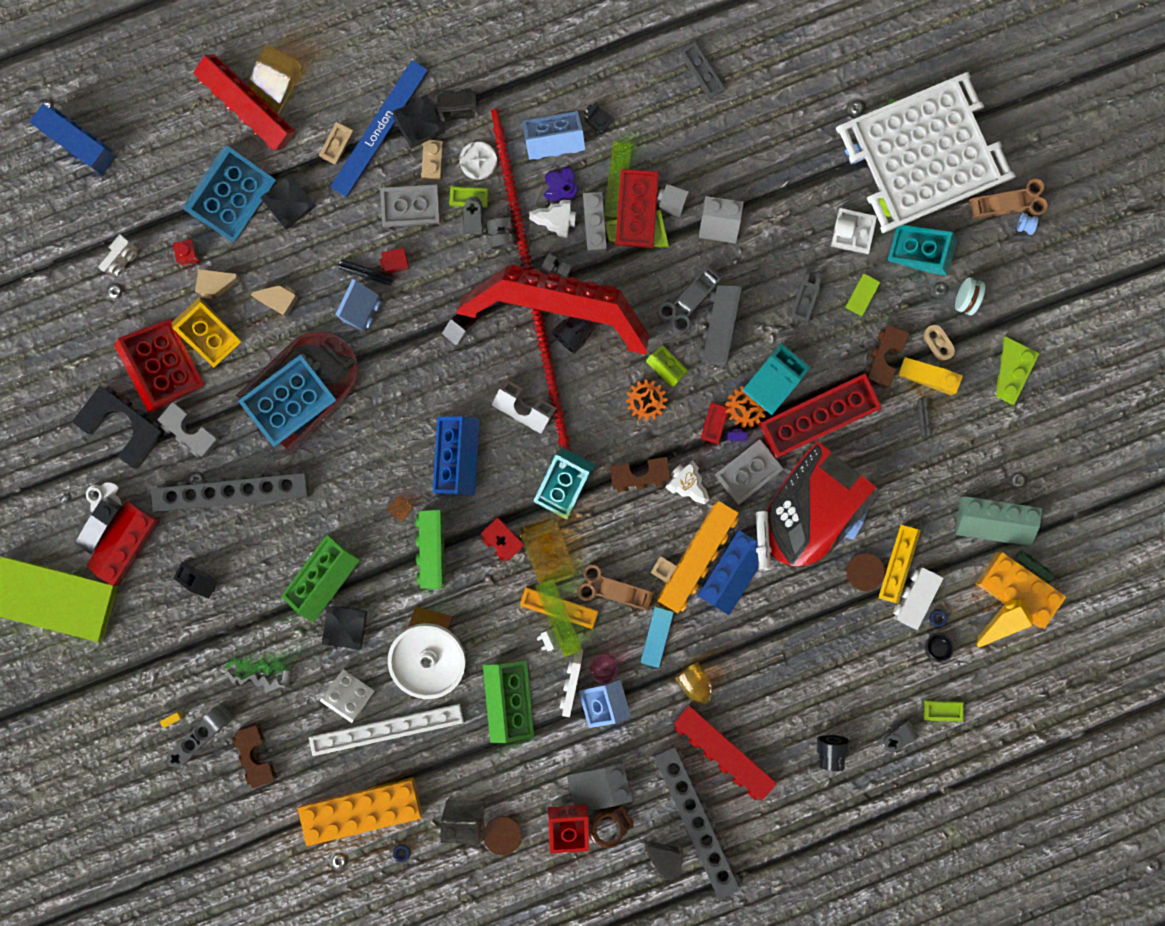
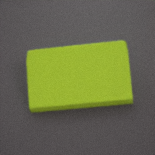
[646,345,689,387]

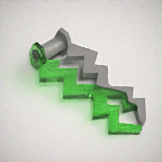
[224,656,292,692]

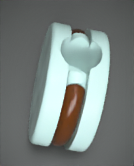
[955,277,985,315]

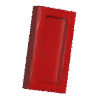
[700,402,729,444]

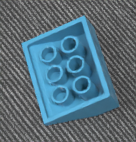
[182,145,276,243]
[238,355,336,447]

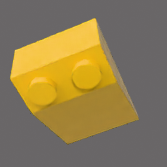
[171,297,242,368]

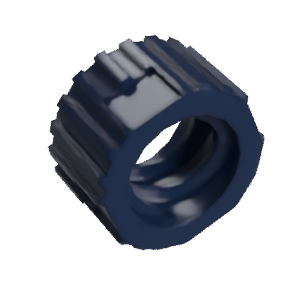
[929,609,947,627]
[393,844,411,863]

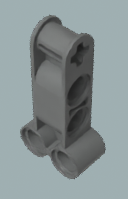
[658,263,724,334]
[167,703,235,768]

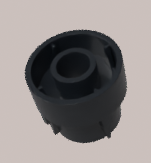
[552,316,591,354]
[816,735,851,771]

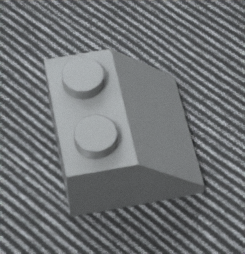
[698,196,743,244]

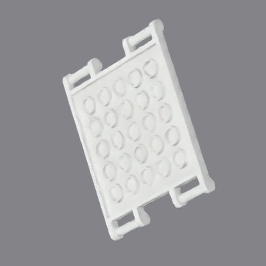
[836,72,1016,233]

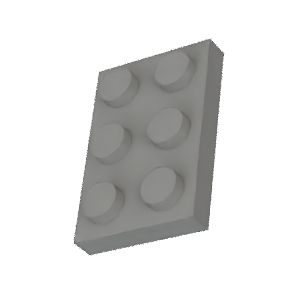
[380,185,440,227]
[714,439,783,505]

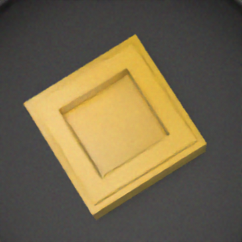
[160,710,184,728]

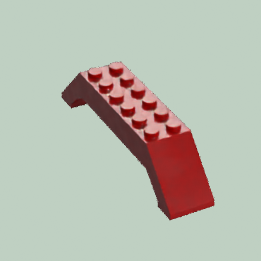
[457,265,649,355]

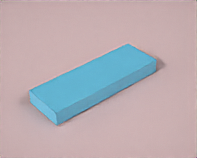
[640,607,673,668]

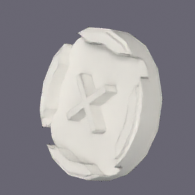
[459,142,497,180]

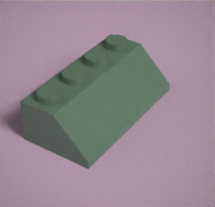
[955,497,1042,546]

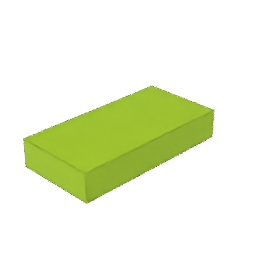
[449,186,489,209]
[845,273,880,317]
[924,700,964,721]

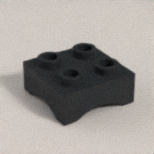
[393,95,445,149]
[260,174,316,230]
[321,605,367,650]

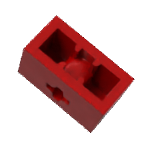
[481,517,525,561]

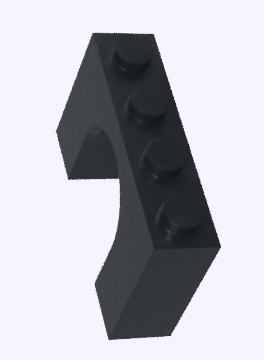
[72,385,165,469]

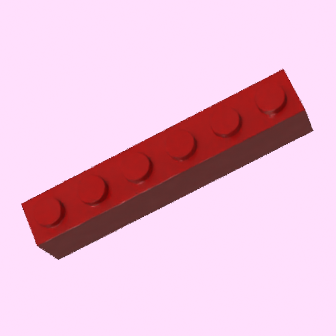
[193,54,296,151]
[673,705,777,801]

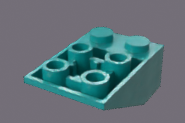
[742,343,811,415]

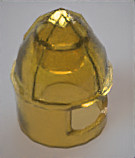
[674,662,712,704]

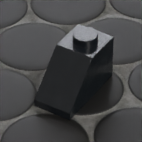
[442,311,484,346]
[173,562,218,599]

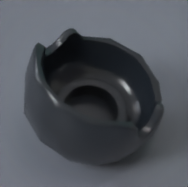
[924,633,954,663]

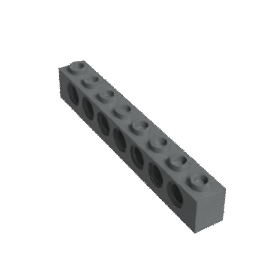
[151,470,310,512]
[653,745,741,900]

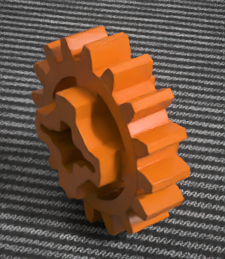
[626,380,667,422]
[725,386,766,428]

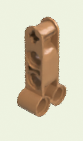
[968,179,1048,219]
[578,565,655,611]

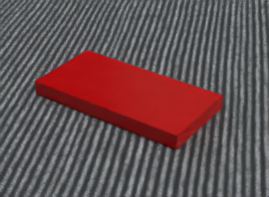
[615,169,659,248]

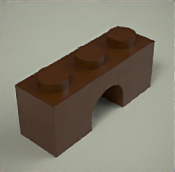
[864,325,909,388]
[609,457,671,493]
[233,723,277,788]

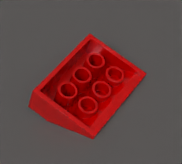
[114,319,205,413]

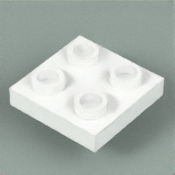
[831,208,877,254]
[98,234,139,278]
[320,670,374,723]

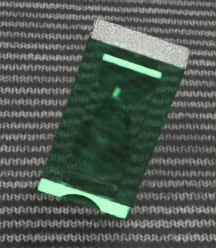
[1016,549,1054,582]

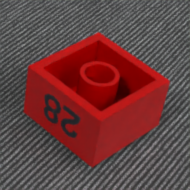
[547,805,589,854]

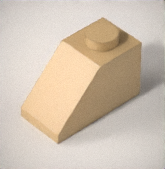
[195,269,240,299]
[251,286,298,317]

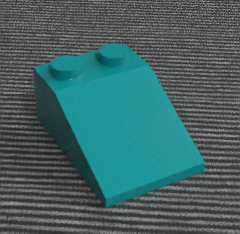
[888,225,957,276]
[533,447,595,519]

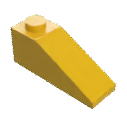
[898,357,963,396]
[977,598,1033,648]

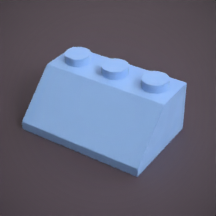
[522,111,585,160]

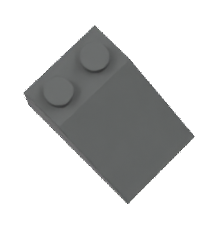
[566,760,633,811]

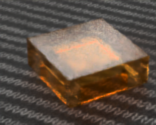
[386,495,414,522]

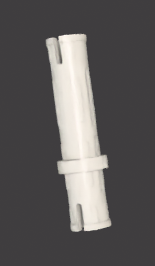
[756,511,772,571]

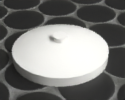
[388,623,466,699]

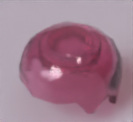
[590,652,619,684]

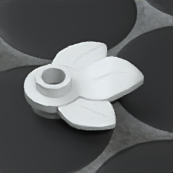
[86,482,122,512]

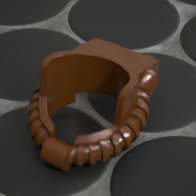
[590,806,634,848]

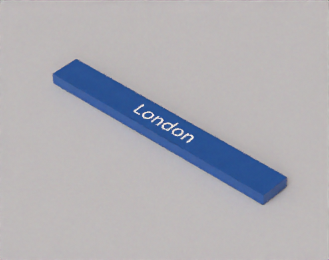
[330,60,428,198]

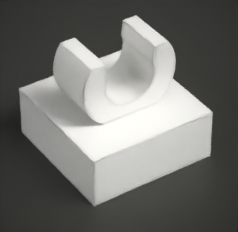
[537,627,563,651]

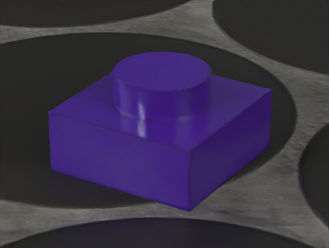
[726,429,747,442]

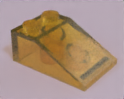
[248,44,303,114]
[520,516,577,587]

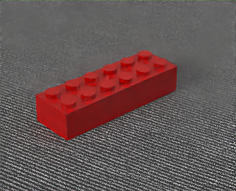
[758,374,882,459]

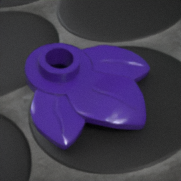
[543,167,578,202]

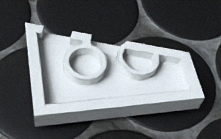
[560,648,583,717]

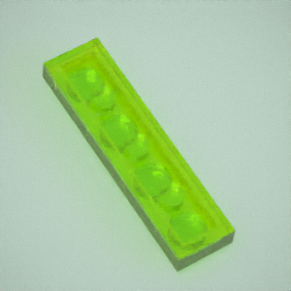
[604,141,632,219]
[535,578,582,658]

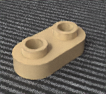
[923,325,955,361]

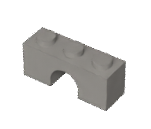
[583,192,607,254]
[492,380,556,434]
[158,402,220,458]

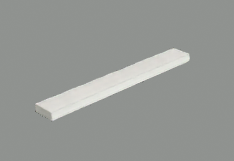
[309,704,464,756]

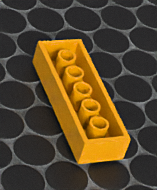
[656,501,739,613]
[298,777,423,846]

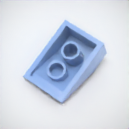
[336,279,382,332]

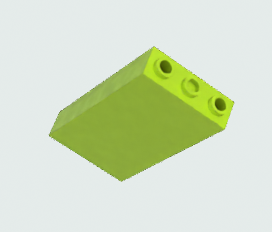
[0,557,118,642]

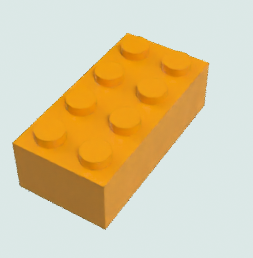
[975,552,1066,629]

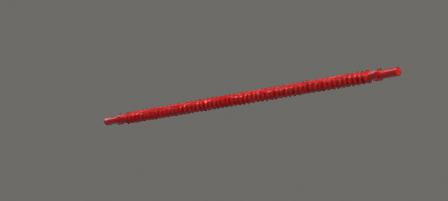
[491,109,570,451]

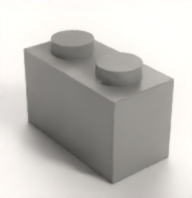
[657,184,688,217]

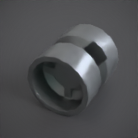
[487,218,515,250]
[540,253,573,278]

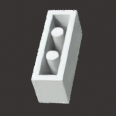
[893,567,943,630]

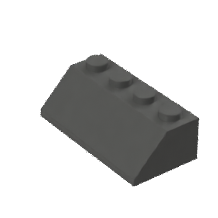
[699,285,742,367]

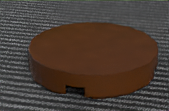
[846,553,885,591]
[483,815,522,856]

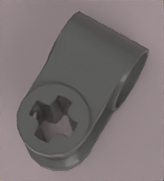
[463,196,483,234]
[880,719,919,752]

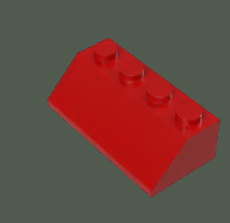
[86,500,160,586]

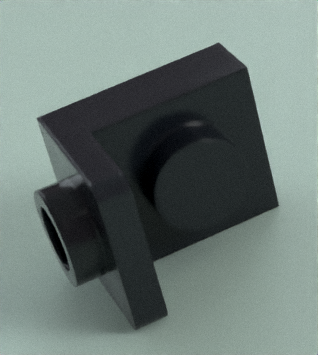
[584,102,614,135]

